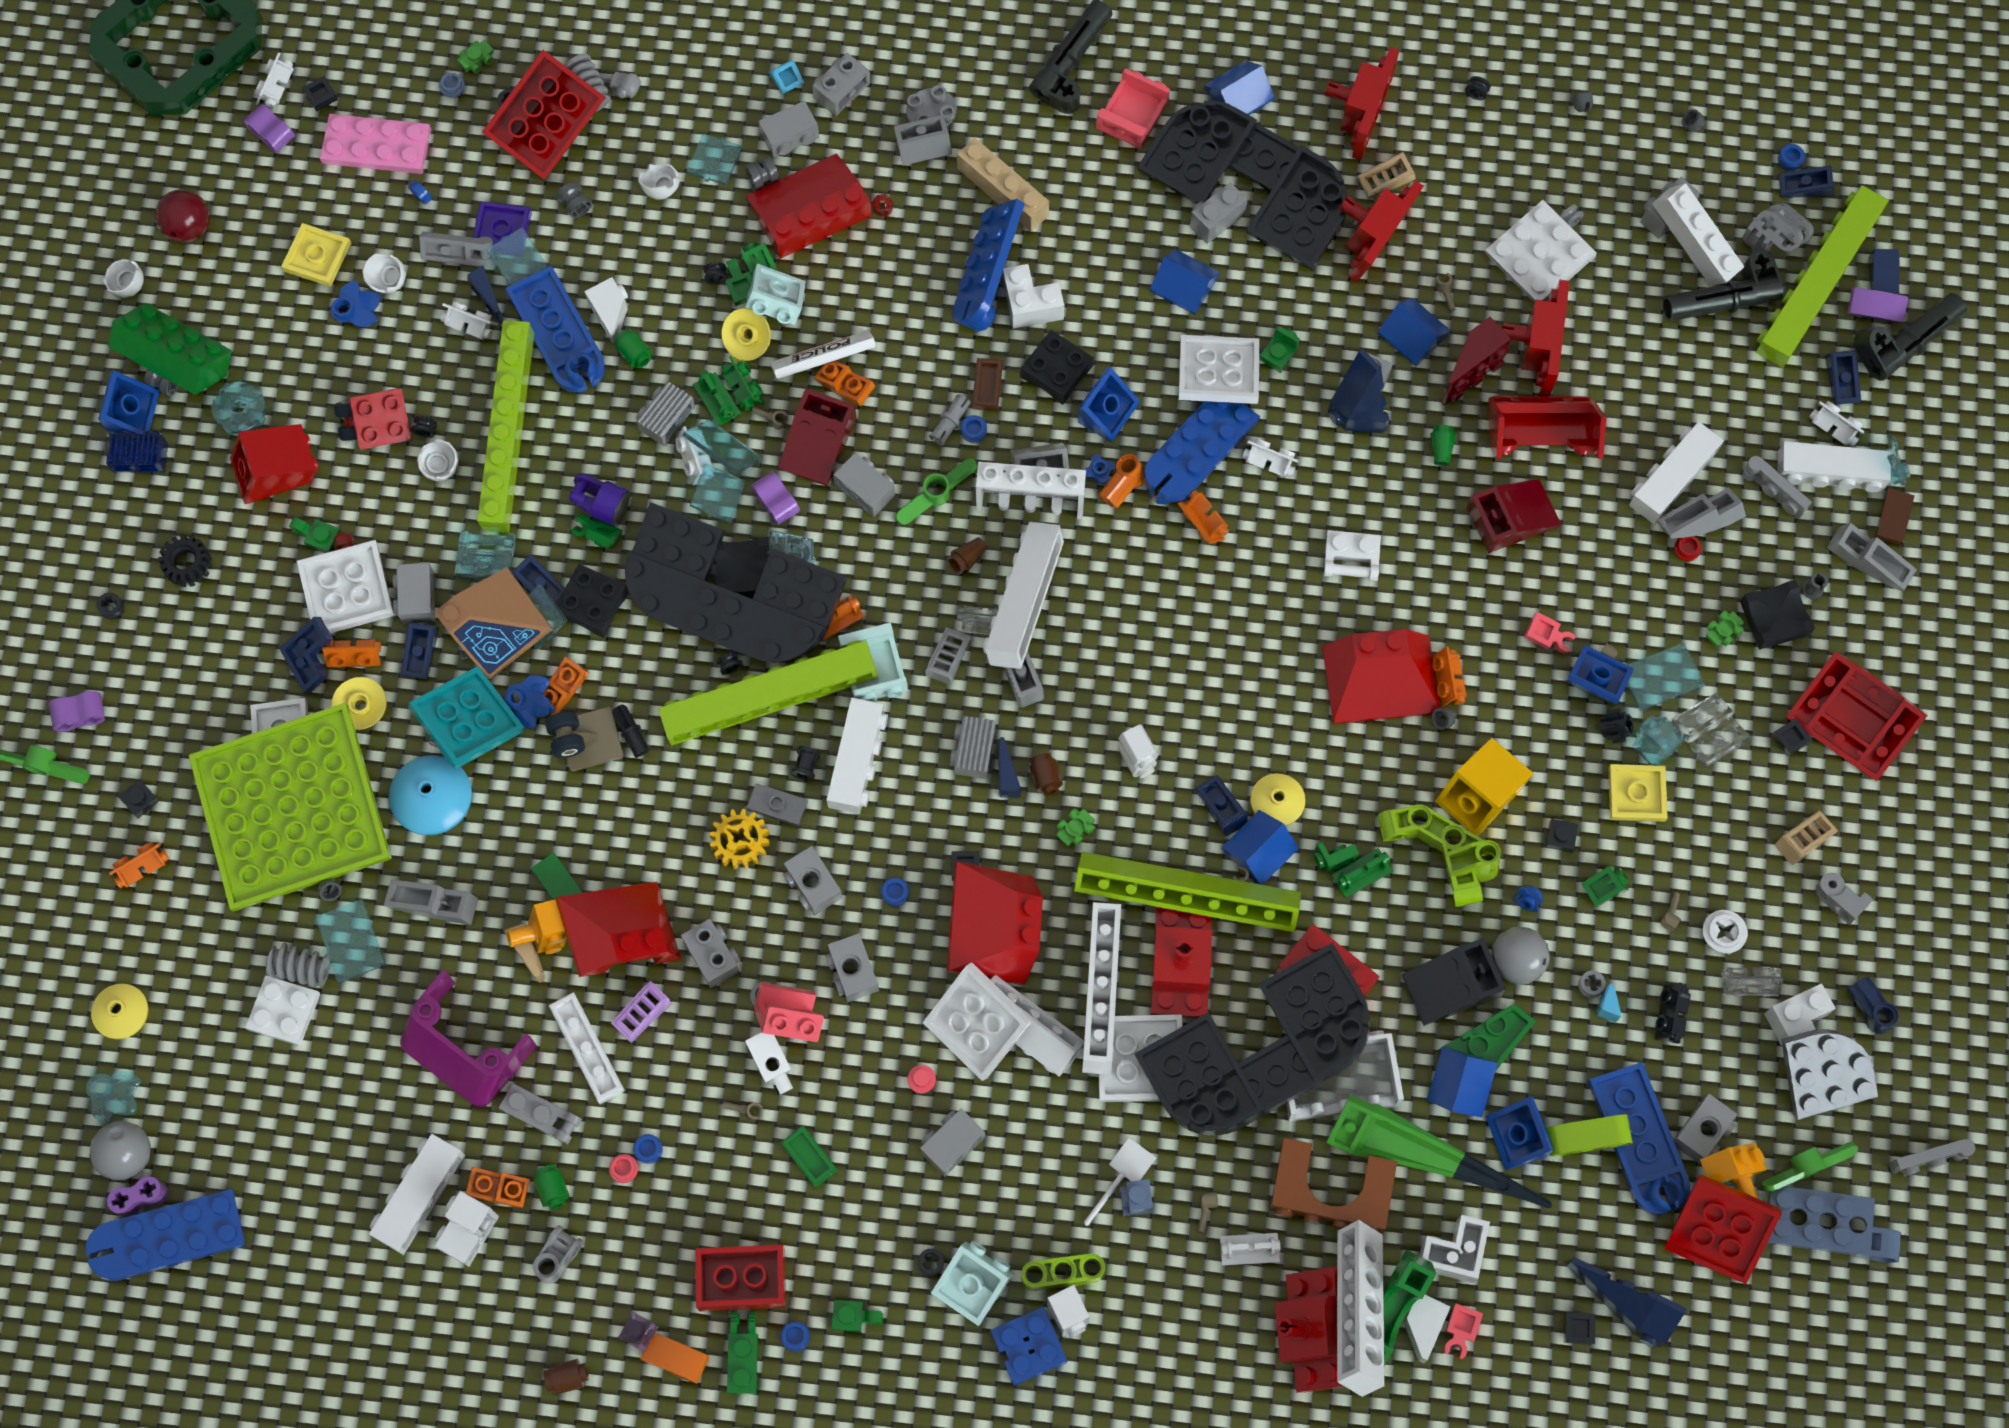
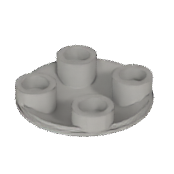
[906,85,957,131]

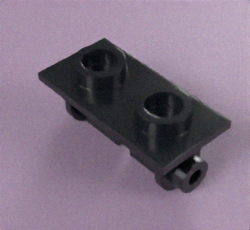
[1655,982,1691,1044]

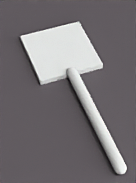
[1084,1138,1156,1226]

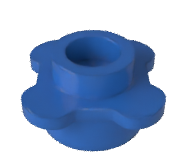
[1085,455,1115,484]
[1513,885,1543,912]

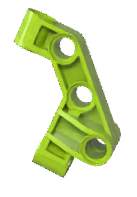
[1377,805,1501,907]

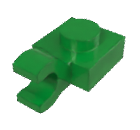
[725,258,752,307]
[571,514,623,548]
[289,517,341,553]
[832,1300,884,1333]

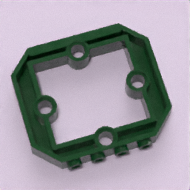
[89,0,263,115]

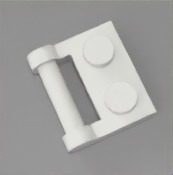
[1324,530,1381,581]

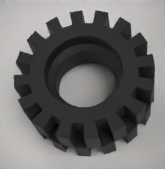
[158,534,212,587]

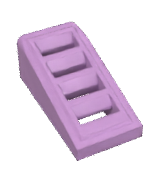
[611,981,672,1043]

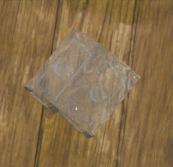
[1672,693,1750,768]

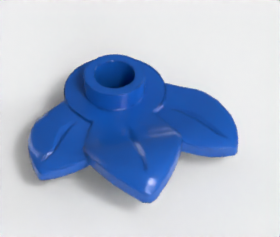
[331,280,381,327]
[505,675,555,729]

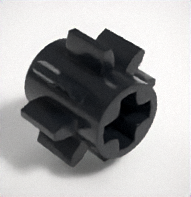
[1599,708,1634,744]

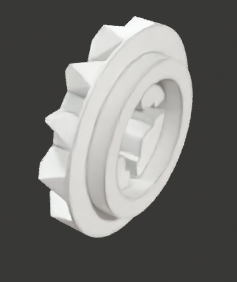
[1702,910,1748,955]

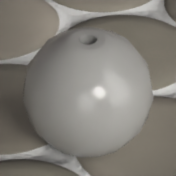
[1491,927,1550,984]
[89,1121,151,1180]

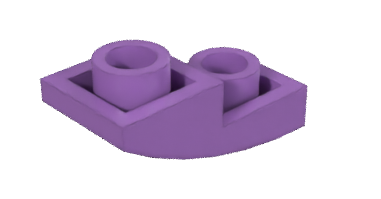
[1847,287,1908,323]

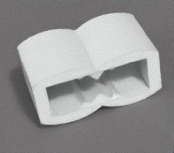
[1118,724,1158,778]

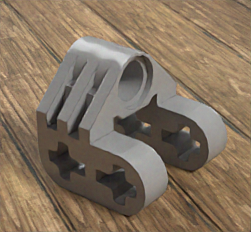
[1741,202,1814,252]

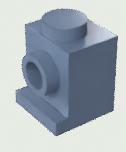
[1120,1179,1153,1217]

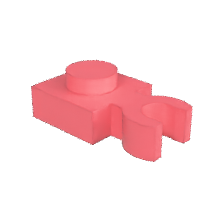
[1524,612,1576,654]
[1443,1303,1483,1360]

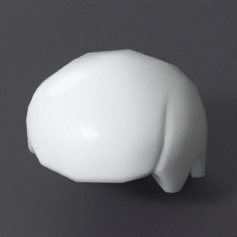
[638,163,680,200]
[362,253,406,293]
[103,259,144,298]
[417,439,459,481]

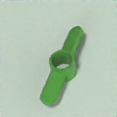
[895,458,977,525]
[0,745,90,784]
[1762,1142,1858,1191]

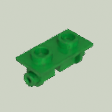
[721,356,765,411]
[693,370,741,426]
[1331,848,1393,898]

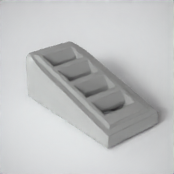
[925,627,971,685]

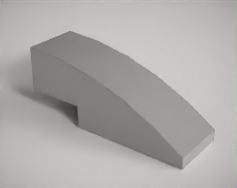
[1657,487,1746,539]
[1827,523,1917,591]
[384,879,478,925]

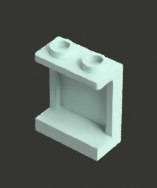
[838,622,908,702]

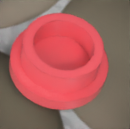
[908,1065,936,1094]
[609,1154,638,1183]

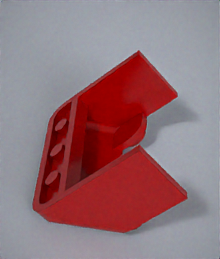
[1488,396,1606,459]

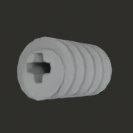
[565,54,611,111]
[266,943,330,988]

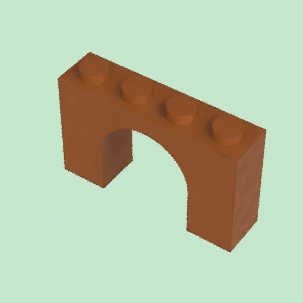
[1269,1138,1397,1233]

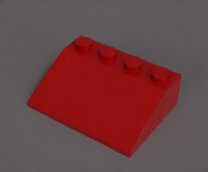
[482,50,606,180]
[745,153,872,259]

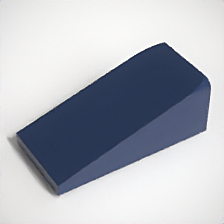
[1779,165,1835,198]
[1868,249,1900,295]
[467,265,503,324]
[1825,350,1861,405]
[512,554,565,611]
[400,622,439,680]
[998,737,1021,798]
[1195,775,1248,836]

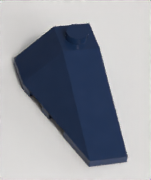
[1328,348,1389,433]
[1567,1257,1686,1348]

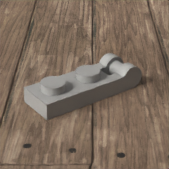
[419,231,494,267]
[1742,456,1812,519]
[499,1083,582,1145]
[1888,1139,1975,1176]

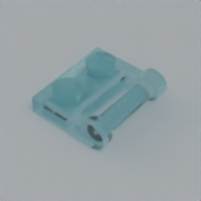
[455,530,516,578]

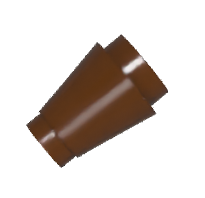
[948,537,987,574]

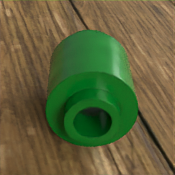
[614,329,652,368]
[533,1164,570,1210]

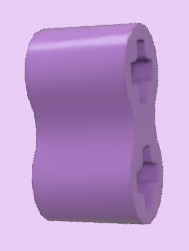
[243,104,295,153]
[750,471,800,526]
[49,691,105,732]
[107,1176,168,1217]

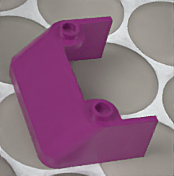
[400,970,537,1107]

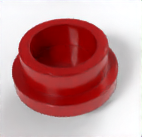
[1674,536,1701,561]

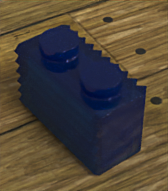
[106,431,168,472]

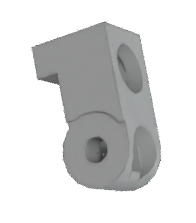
[1815,873,1873,926]

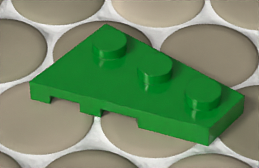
[1438,1004,1536,1070]

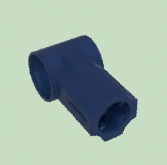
[1847,976,1899,1034]

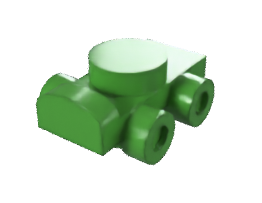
[457,40,494,74]
[1706,610,1745,647]
[1056,808,1095,847]

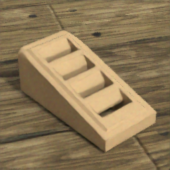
[1357,152,1416,199]
[1775,810,1838,865]
[504,923,546,983]

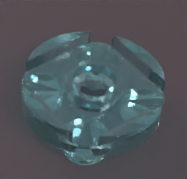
[211,381,267,434]

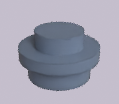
[439,73,465,98]

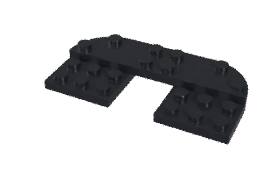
[1137,101,1347,271]
[625,502,848,663]
[1134,943,1370,1136]

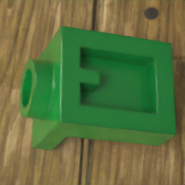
[738,241,778,277]
[1259,326,1300,373]
[1313,841,1359,874]
[1581,866,1629,907]

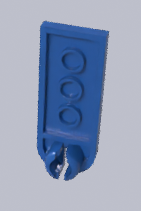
[952,199,1025,332]
[505,265,605,393]
[1144,401,1260,504]
[1587,1062,1690,1215]
[86,1189,246,1281]

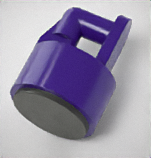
[569,473,630,526]

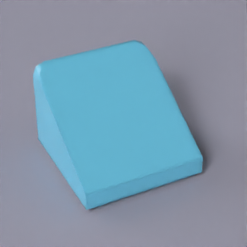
[768,60,805,94]
[1596,983,1621,1022]

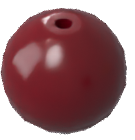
[155,189,210,243]

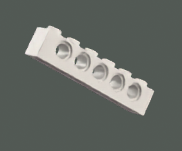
[1082,902,1121,1075]
[1337,1220,1384,1397]

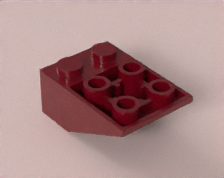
[1441,317,1511,406]
[778,388,857,486]
[1466,479,1562,553]

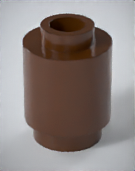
[1030,753,1063,796]
[543,1359,589,1395]

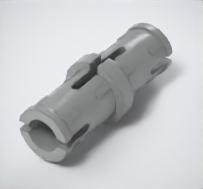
[929,394,971,446]

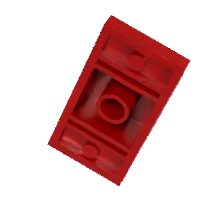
[1325,47,1400,160]
[1339,180,1424,283]
[1502,279,1570,396]
[1151,907,1212,1019]
[1275,1267,1345,1393]

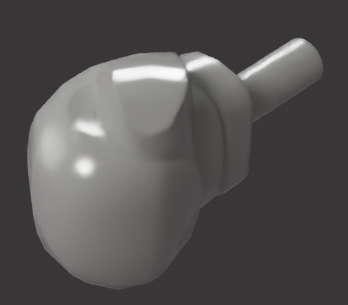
[599,71,641,99]

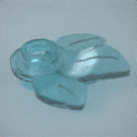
[1887,435,1910,485]
[86,1071,142,1125]

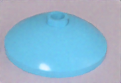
[389,755,472,835]

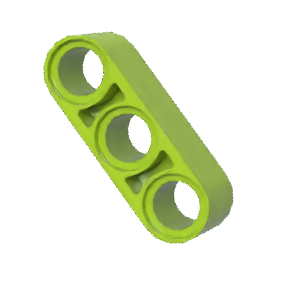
[1545,1114,1633,1157]
[1021,1254,1105,1291]

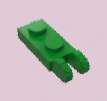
[727,1311,759,1394]

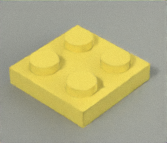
[281,223,351,287]
[1608,764,1668,822]

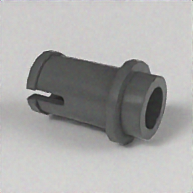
[1802,572,1828,600]

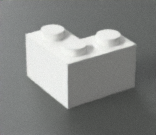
[1003,264,1064,329]
[1764,984,1836,1046]
[435,1191,499,1267]
[1419,1215,1490,1283]

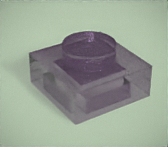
[618,1312,659,1352]

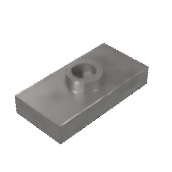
[747,783,808,827]

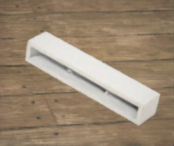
[983,522,1064,669]

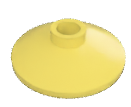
[722,308,771,361]
[331,677,387,730]
[1250,773,1305,826]
[91,984,148,1039]

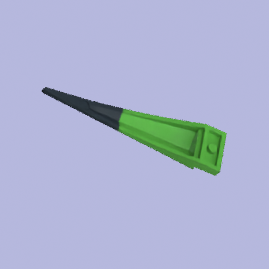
[1326,1094,1552,1208]

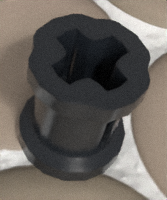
[790,746,821,781]

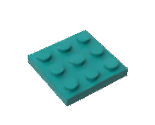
[408,666,524,770]

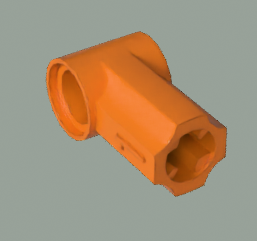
[1098,454,1145,509]

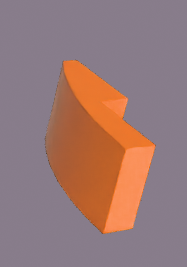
[814,360,875,407]
[543,657,590,715]
[465,1167,530,1208]
[640,1332,709,1384]

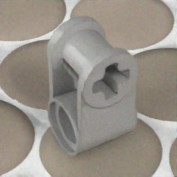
[533,1225,583,1284]

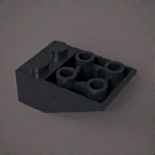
[1402,938,1506,1026]

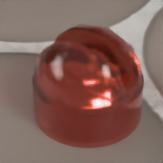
[872,194,893,217]
[333,532,356,551]

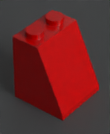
[230,424,318,504]

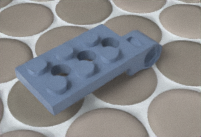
[1767,1186,1901,1263]

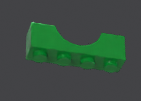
[1383,1249,1437,1366]

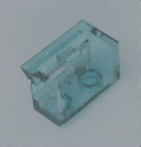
[1632,715,1688,766]

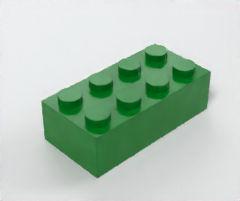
[108,303,232,395]

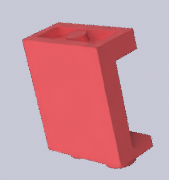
[1096,68,1170,149]
[754,982,824,1042]

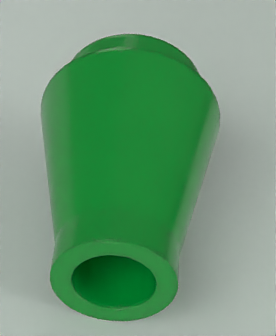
[1430,425,1457,466]

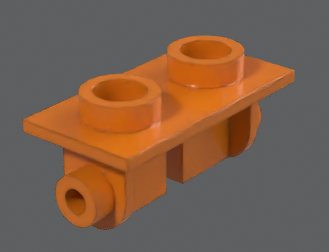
[1178,490,1229,544]
[822,595,865,642]
[322,639,382,667]
[1432,647,1467,707]
[109,841,169,888]

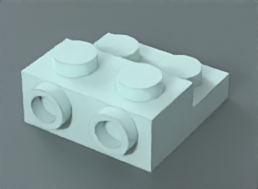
[746,264,806,325]
[931,1241,1013,1326]

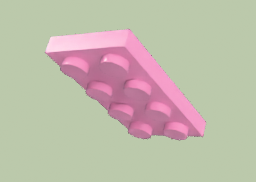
[320,114,431,174]

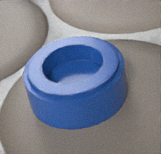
[1777,144,1805,171]
[408,179,433,205]
[961,415,987,443]
[881,877,909,907]
[633,1134,663,1164]
[780,1321,810,1352]

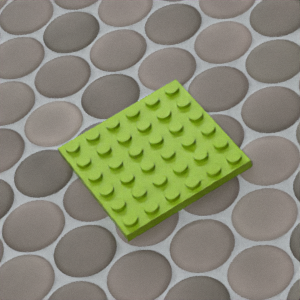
[189,703,392,912]

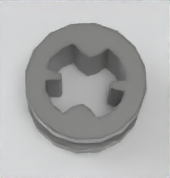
[1560,204,1584,228]
[1578,970,1606,998]

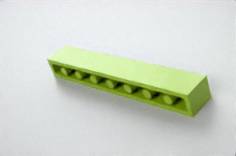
[1756,185,1889,368]
[477,320,534,533]
[658,640,879,746]
[1074,852,1301,932]

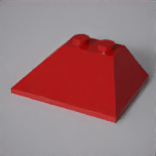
[1322,629,1441,724]
[1786,651,1928,782]
[946,862,1043,985]
[556,882,681,977]

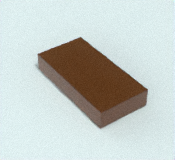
[972,358,1003,411]
[1874,488,1915,546]

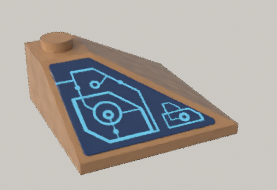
[434,567,553,680]

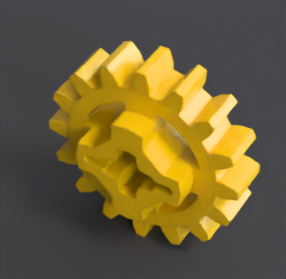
[709,809,770,870]

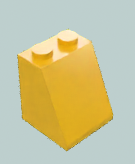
[1435,738,1534,836]

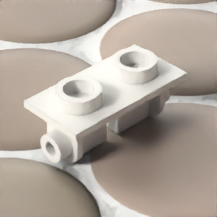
[254,52,294,108]
[441,301,498,340]
[1809,401,1865,448]
[676,426,714,485]
[1242,438,1299,478]
[1220,1233,1280,1266]

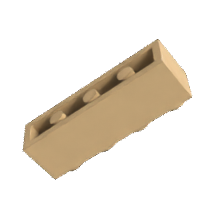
[957,138,1049,232]

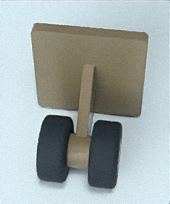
[545,707,624,772]

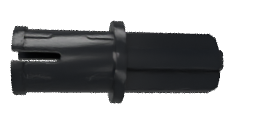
[612,704,650,758]

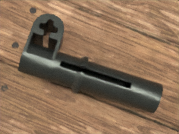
[1029,0,1113,114]
[1662,249,1783,322]
[1854,293,1967,381]

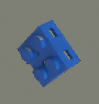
[991,1307,1067,1387]

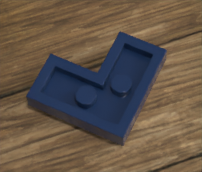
[279,617,333,693]

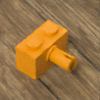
[506,899,567,954]
[1700,1143,1767,1199]

